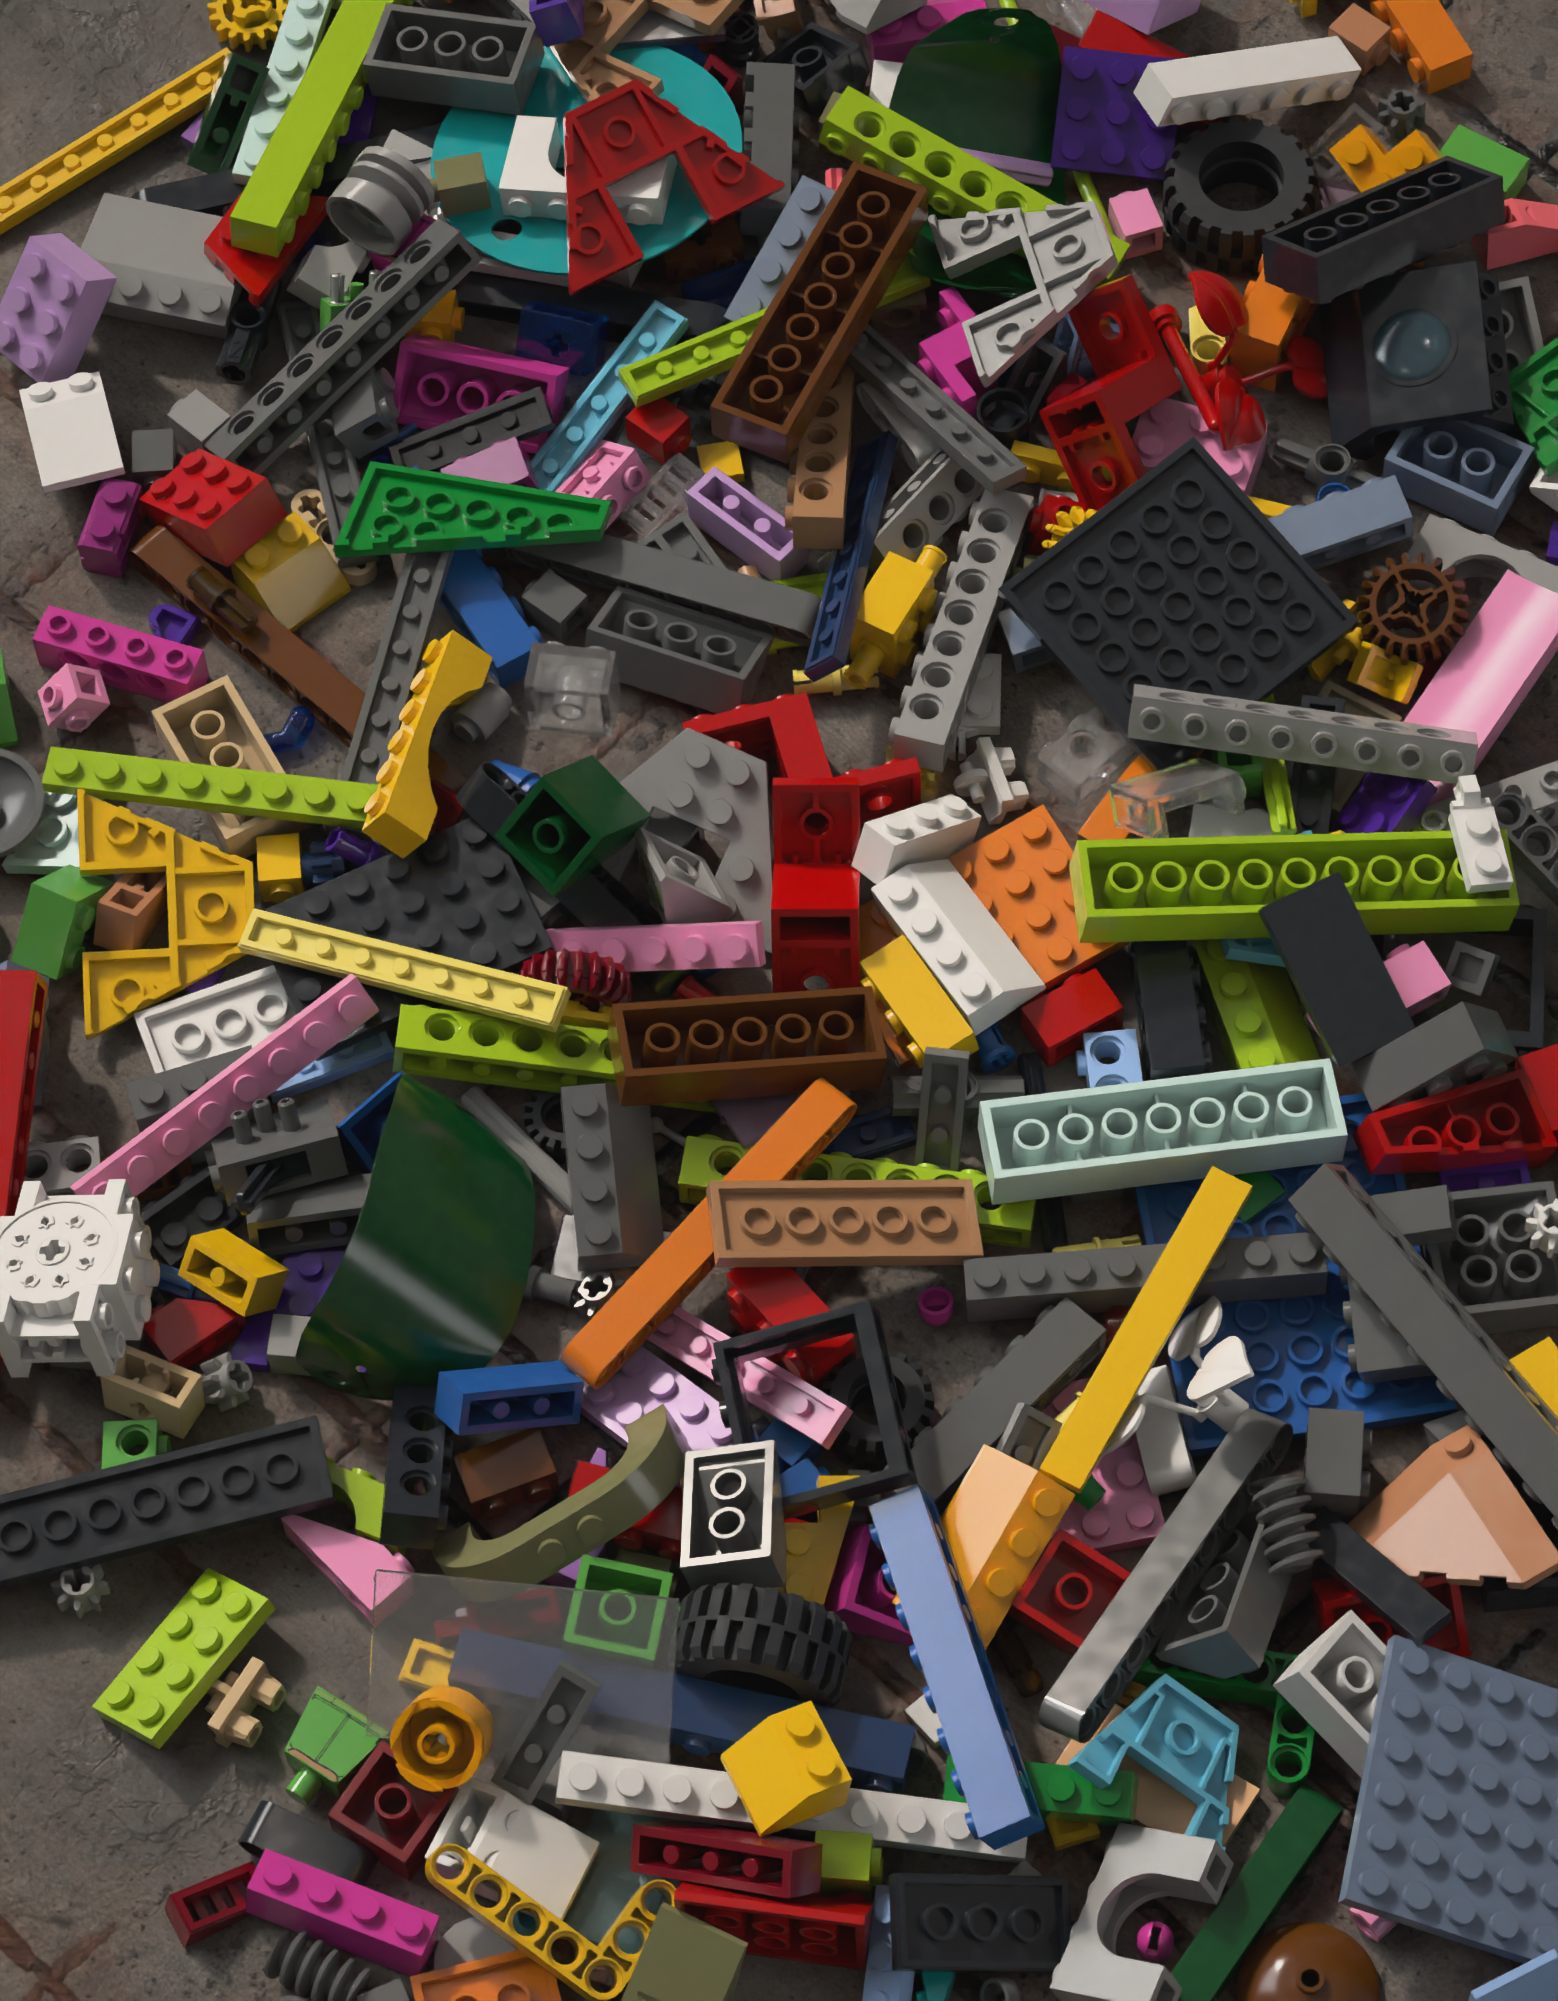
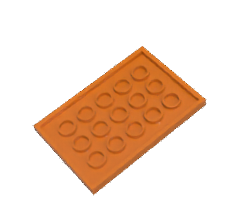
[859,804,1129,1072]

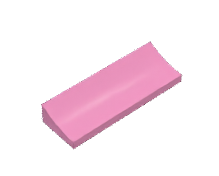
[1403,569,1558,806]

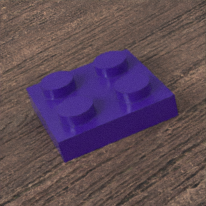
[1330,772,1438,833]

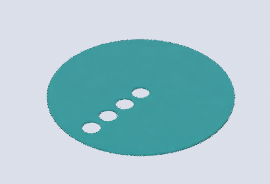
[431,41,743,275]

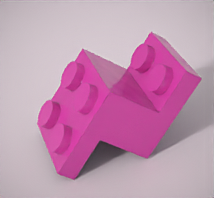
[916,285,997,420]

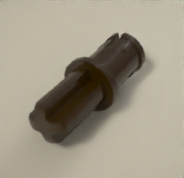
[186,566,258,633]

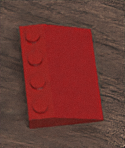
[674,1881,874,1971]

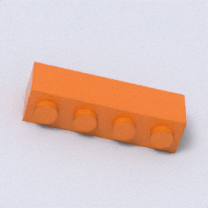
[1367,0,1473,95]

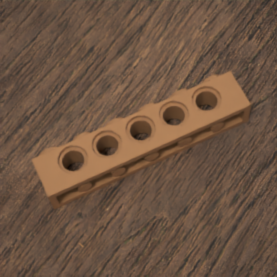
[785,362,856,549]

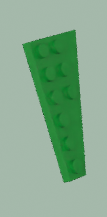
[334,461,612,558]

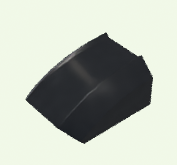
[760,22,870,117]

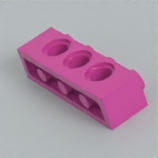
[32,605,209,703]

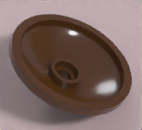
[1237,1922,1380,2001]

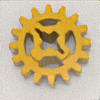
[207,0,289,52]

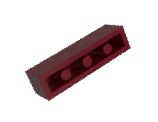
[630,1818,823,1899]

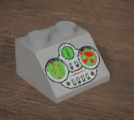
[635,827,731,924]

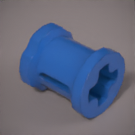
[975,1021,1017,1074]

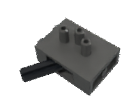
[204,1098,348,1215]

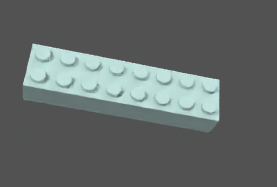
[977,1058,1348,1205]

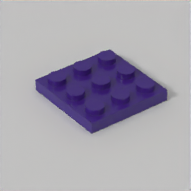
[1050,46,1177,181]

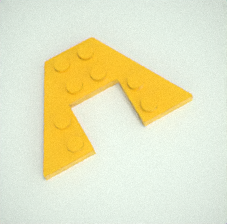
[77,789,255,1040]

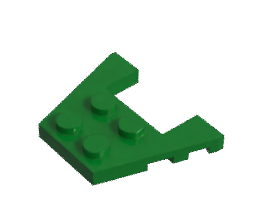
[1509,337,1558,478]

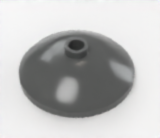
[0,748,46,858]

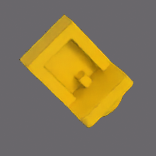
[1347,641,1423,704]

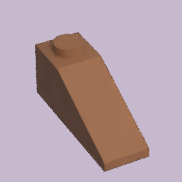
[93,872,168,951]

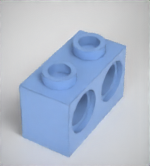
[1075,1029,1143,1088]

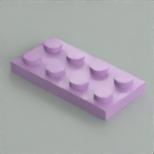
[580,1346,759,1487]

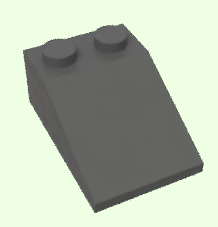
[680,1440,786,1591]

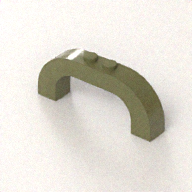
[432,1404,690,1602]

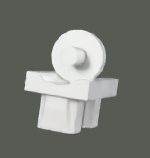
[953,737,1029,825]

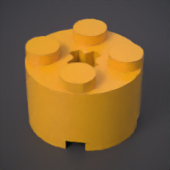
[390,1685,494,1792]

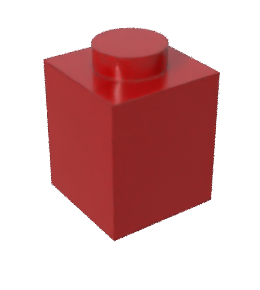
[625,398,691,466]

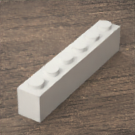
[1133,36,1362,127]

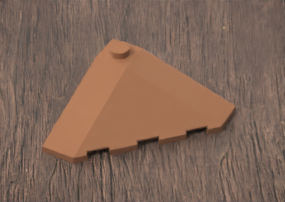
[1347,1424,1558,1589]

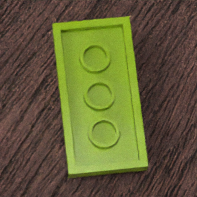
[92,1568,276,1749]

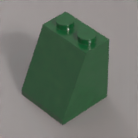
[494,755,651,897]

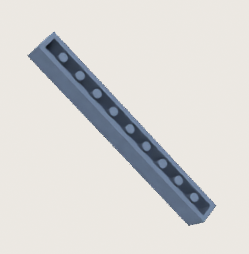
[997,475,1414,673]

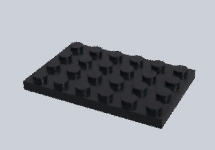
[263,817,554,1061]

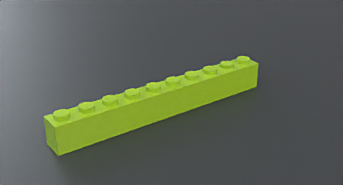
[230,0,414,257]

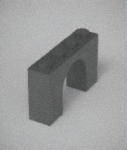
[1339,1185,1458,1384]

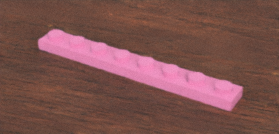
[70,974,380,1197]

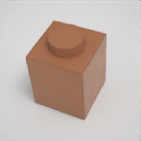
[1328,3,1391,76]

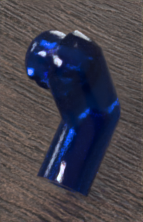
[263,706,315,754]

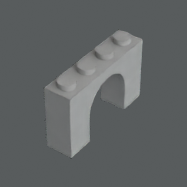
[1385,514,1558,623]
[1050,1822,1234,2001]

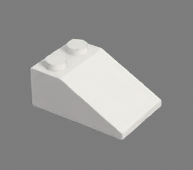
[19,371,125,493]

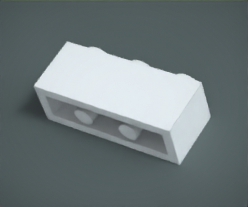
[851,794,982,885]

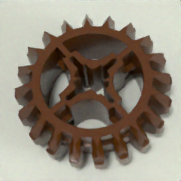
[1356,552,1471,666]

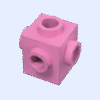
[37,663,110,733]

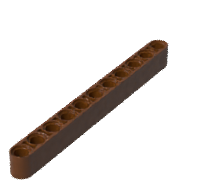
[127,525,468,792]

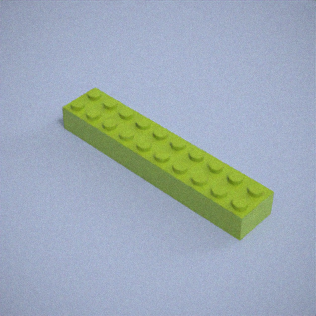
[1069,829,1520,943]

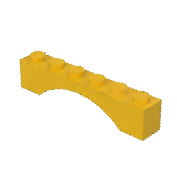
[362,630,493,859]

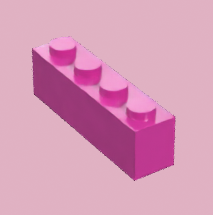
[246,1848,440,1976]

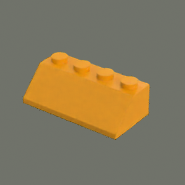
[892,1444,1076,1650]

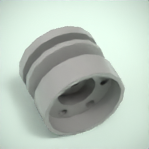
[326,146,434,256]

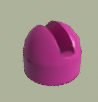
[918,1287,954,1327]
[1136,1921,1174,1963]

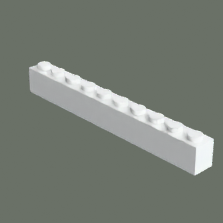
[555,1750,1027,1864]

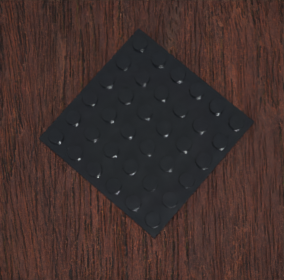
[998,437,1359,780]

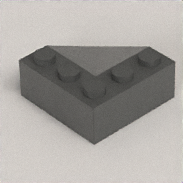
[1421,1181,1558,1334]

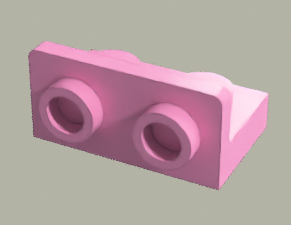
[555,439,651,530]

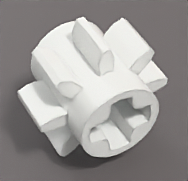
[1524,1199,1558,1258]

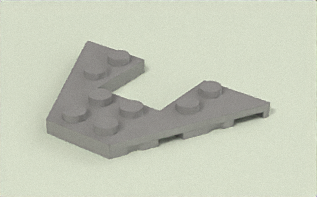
[928,201,1119,388]
[601,727,773,953]

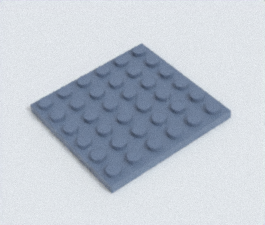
[1338,1635,1558,1964]

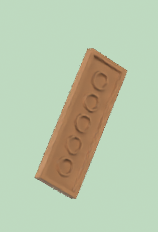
[706,1179,984,1267]

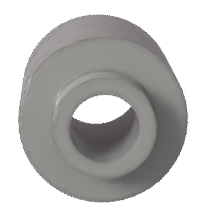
[451,682,512,744]

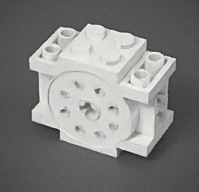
[0,1179,160,1378]

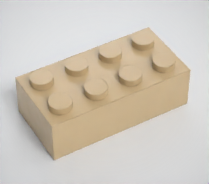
[151,675,308,859]

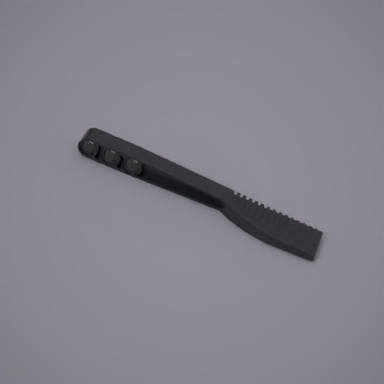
[305,215,729,345]

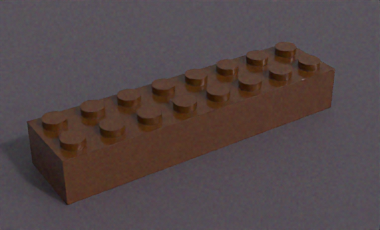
[710,161,928,464]

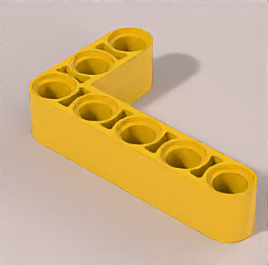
[425,1843,676,2001]

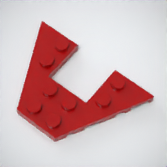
[563,79,785,296]

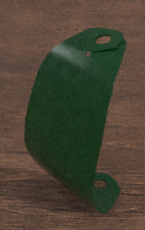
[889,8,1066,297]
[295,1074,535,1401]

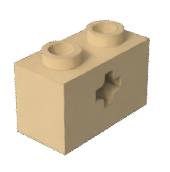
[100,1345,205,1439]

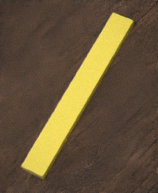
[237,908,571,1033]

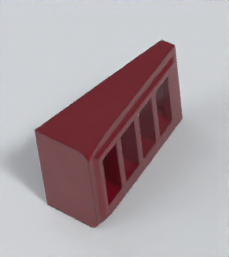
[165,1861,256,1947]

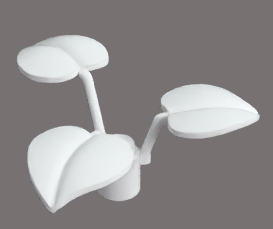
[1097,1296,1254,1465]

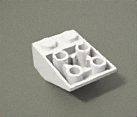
[424,1777,601,1921]

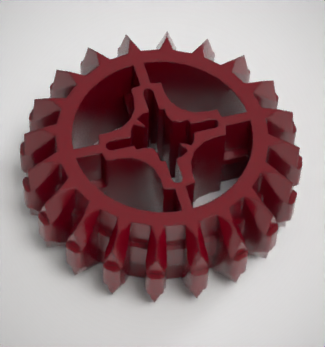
[519,948,633,1013]

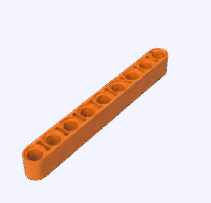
[560,1077,857,1390]

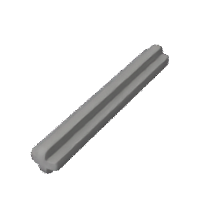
[461,1086,572,1214]

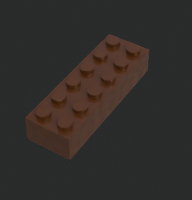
[607,986,887,1107]

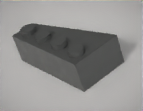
[739,62,800,236]

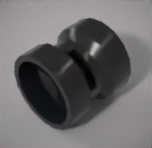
[720,12,760,68]

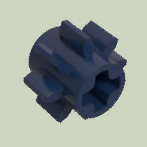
[300,840,347,887]

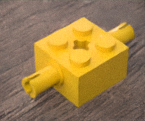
[844,545,947,690]

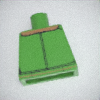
[285,1686,390,1806]

